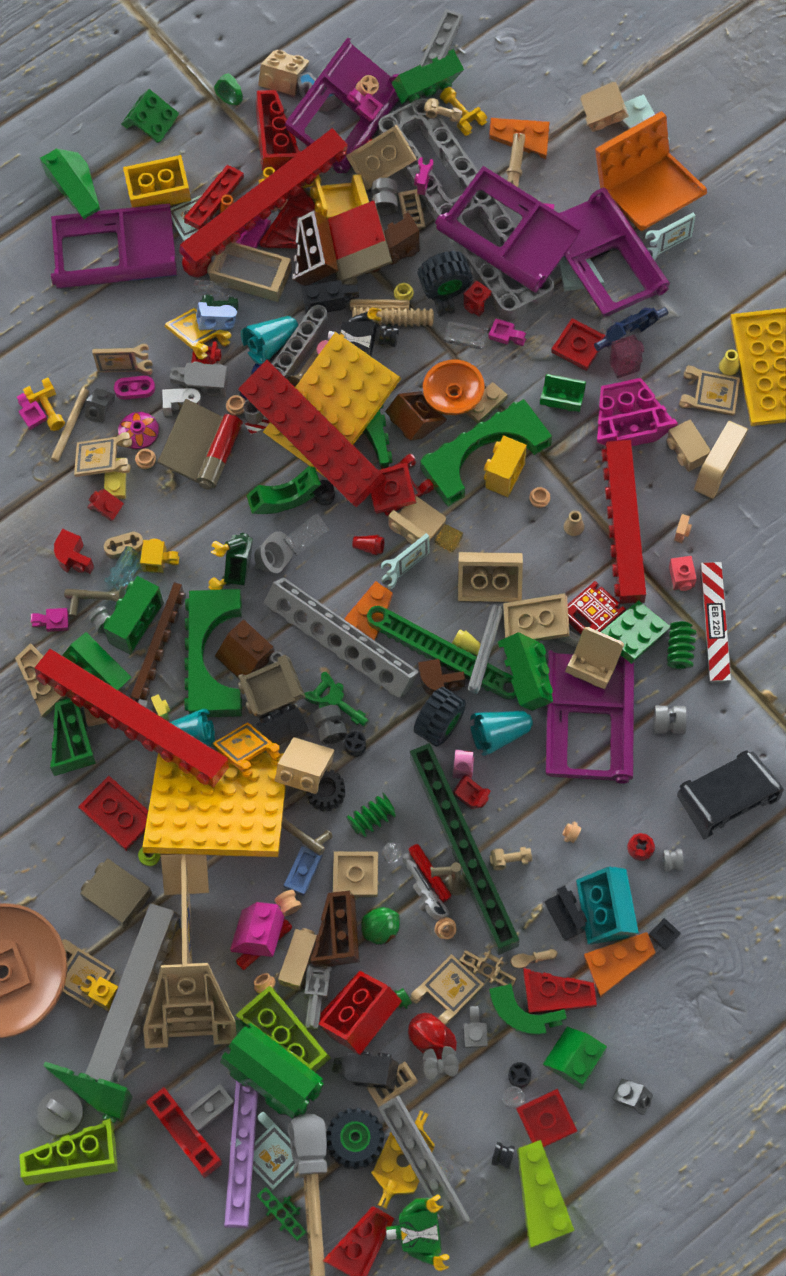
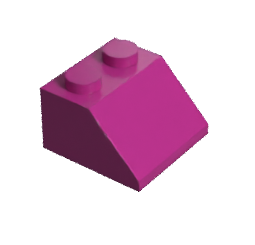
[230,902,285,957]

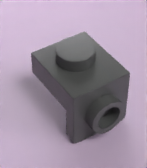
[85,388,115,423]
[612,1078,653,1115]

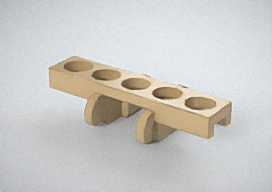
[459,950,516,987]

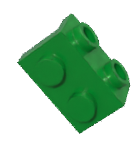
[539,374,586,412]

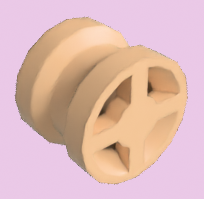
[355,75,379,96]
[274,890,302,917]

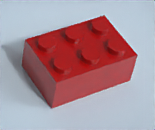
[318,971,402,1055]

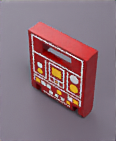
[568,581,626,634]

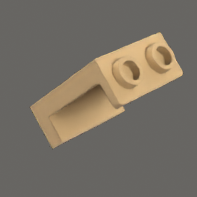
[275,737,335,794]

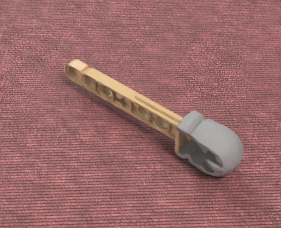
[288,1113,327,1276]

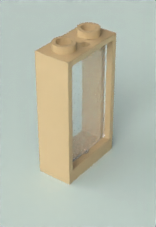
[207,243,292,302]

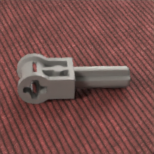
[304,965,331,1030]

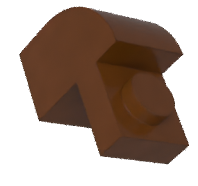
[418,659,465,696]

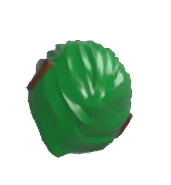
[361,907,400,945]

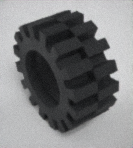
[306,769,345,811]

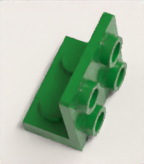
[121,89,179,143]

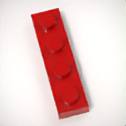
[184,165,244,230]

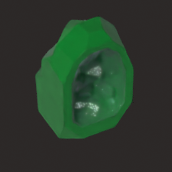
[214,73,243,105]

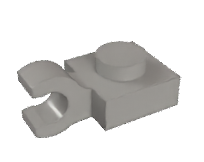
[464,1006,488,1048]

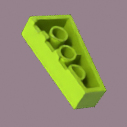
[235,985,331,1072]
[19,1118,118,1185]
[517,1140,575,1248]

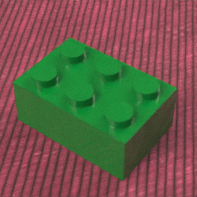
[103,576,164,655]

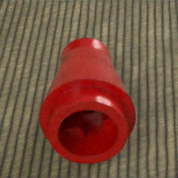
[352,535,385,555]

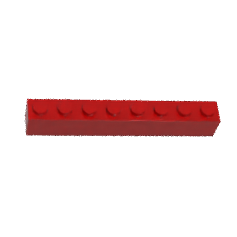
[601,440,646,604]

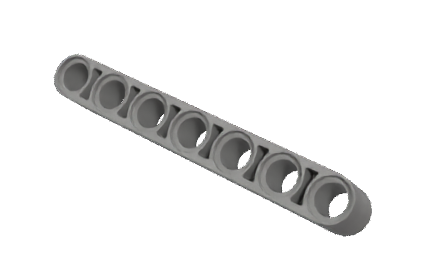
[244,305,328,424]

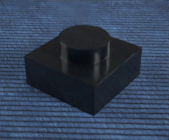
[649,918,681,951]

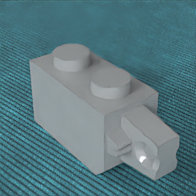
[170,362,229,397]

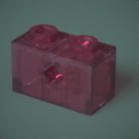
[609,334,644,379]

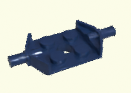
[594,307,668,351]

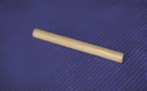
[51,388,89,462]

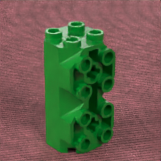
[220,1022,324,1119]

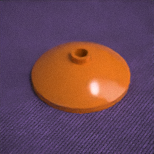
[423,359,485,415]

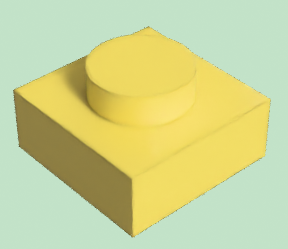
[151,694,170,721]

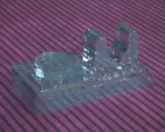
[104,546,141,590]

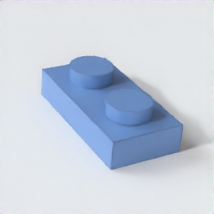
[284,846,322,896]

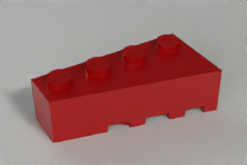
[255,90,301,171]

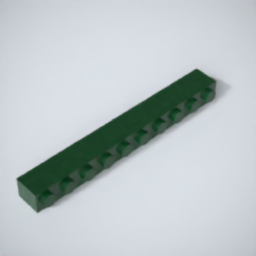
[410,743,519,955]

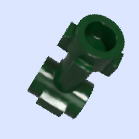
[200,295,238,311]

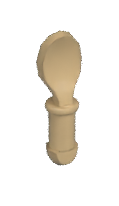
[510,949,557,968]

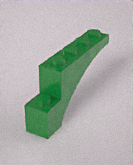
[363,405,393,469]

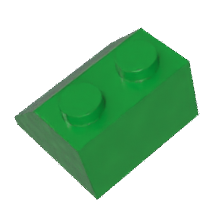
[543,1026,607,1090]

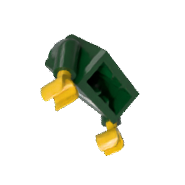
[208,533,253,590]

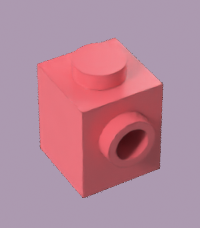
[669,556,697,591]

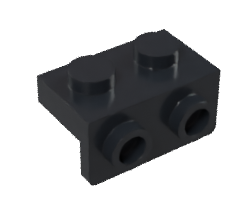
[256,704,309,746]
[545,886,587,941]

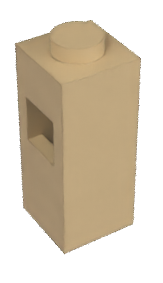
[278,928,317,991]

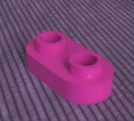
[114,376,155,400]

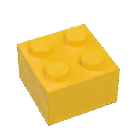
[484,436,527,497]

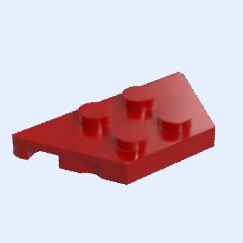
[260,187,315,249]

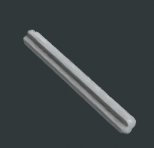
[468,605,503,694]

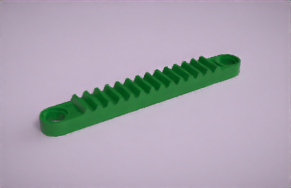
[367,606,516,700]

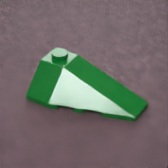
[43,1062,133,1124]

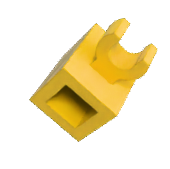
[140,539,180,573]
[80,976,118,1012]

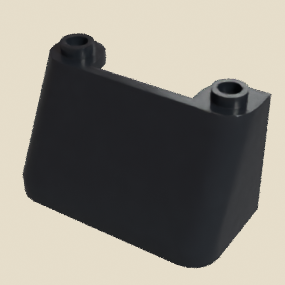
[677,750,784,840]

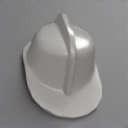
[254,531,293,573]

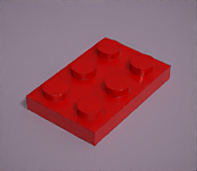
[78,775,148,851]

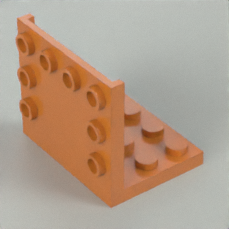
[595,111,707,232]

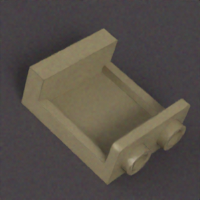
[238,655,305,718]
[80,858,152,929]

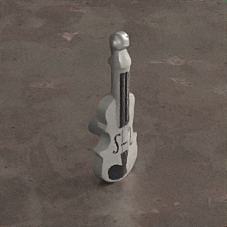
[402,854,449,920]

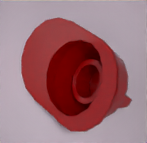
[408,1013,457,1060]

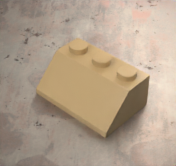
[458,552,523,602]

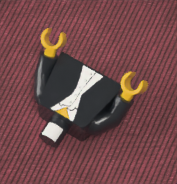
[328,307,381,357]

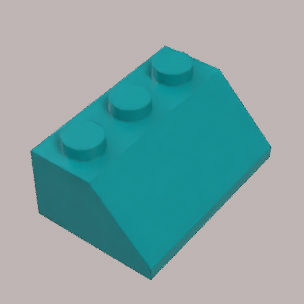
[576,866,639,945]

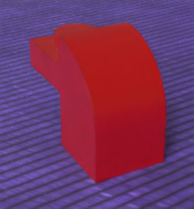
[54,528,94,574]

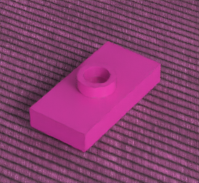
[236,219,271,249]

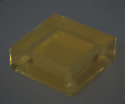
[435,524,463,552]

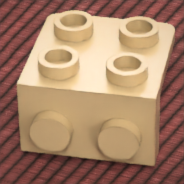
[258,50,309,96]
[581,82,629,132]
[388,496,446,544]
[565,627,624,689]

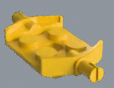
[371,1111,435,1209]

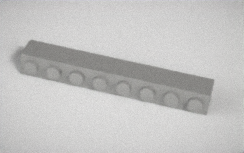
[86,903,181,1084]

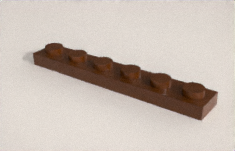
[130,582,186,702]

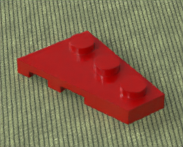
[523,968,597,1014]
[323,1206,394,1276]

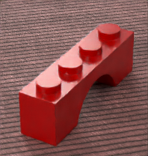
[146,1087,223,1179]

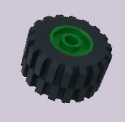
[417,251,473,300]
[414,687,466,747]
[326,1107,385,1169]

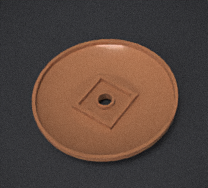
[0,903,67,1039]

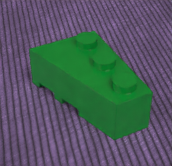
[392,49,464,104]
[62,632,132,691]
[497,632,553,711]
[50,698,96,776]

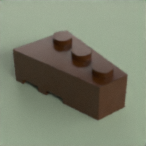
[292,211,339,286]
[365,211,420,274]
[310,890,360,968]

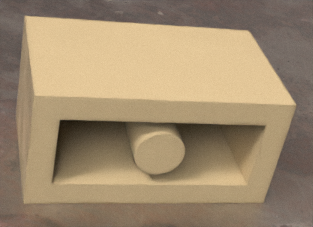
[666,419,711,472]

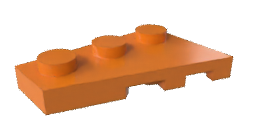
[489,118,549,159]

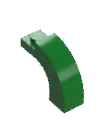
[246,466,321,514]
[489,984,567,1035]

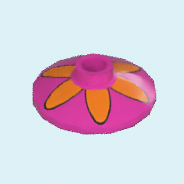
[118,412,159,449]

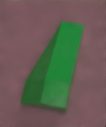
[40,148,100,219]

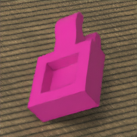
[346,89,383,122]
[414,157,433,195]
[488,318,526,346]
[16,393,47,430]
[31,608,69,632]

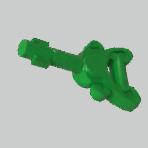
[304,672,369,727]

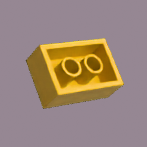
[123,155,191,207]

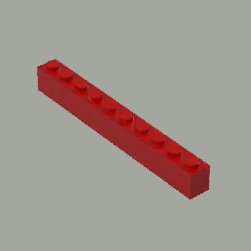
[179,128,348,270]
[34,649,229,788]

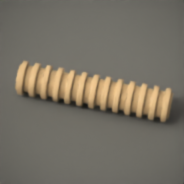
[352,307,434,327]

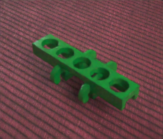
[256,1187,307,1242]

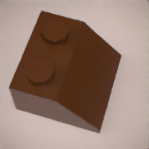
[385,391,447,441]
[215,619,275,679]

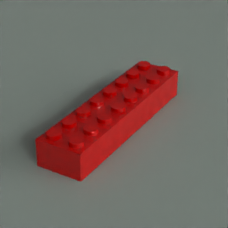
[238,360,386,507]

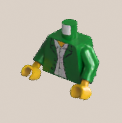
[386,1195,449,1271]

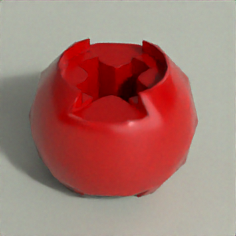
[627,833,655,861]

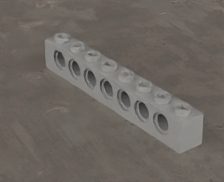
[264,577,419,698]

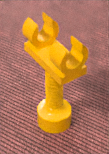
[440,87,488,136]
[23,377,65,431]

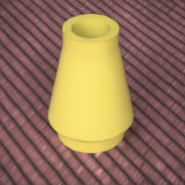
[719,350,739,376]
[452,629,481,656]

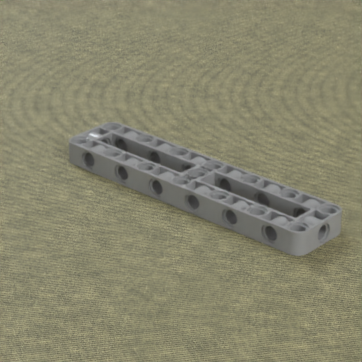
[378,99,554,321]

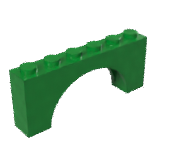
[420,399,552,507]
[184,589,242,718]

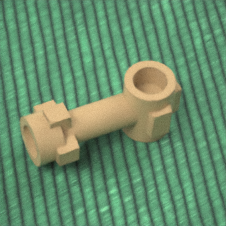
[424,98,462,122]
[489,847,532,871]

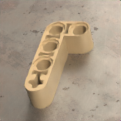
[694,421,748,499]

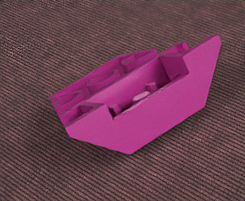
[597,378,678,446]

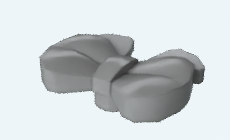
[422,1046,459,1080]

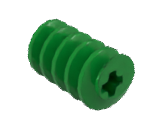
[667,621,697,669]
[346,793,396,837]

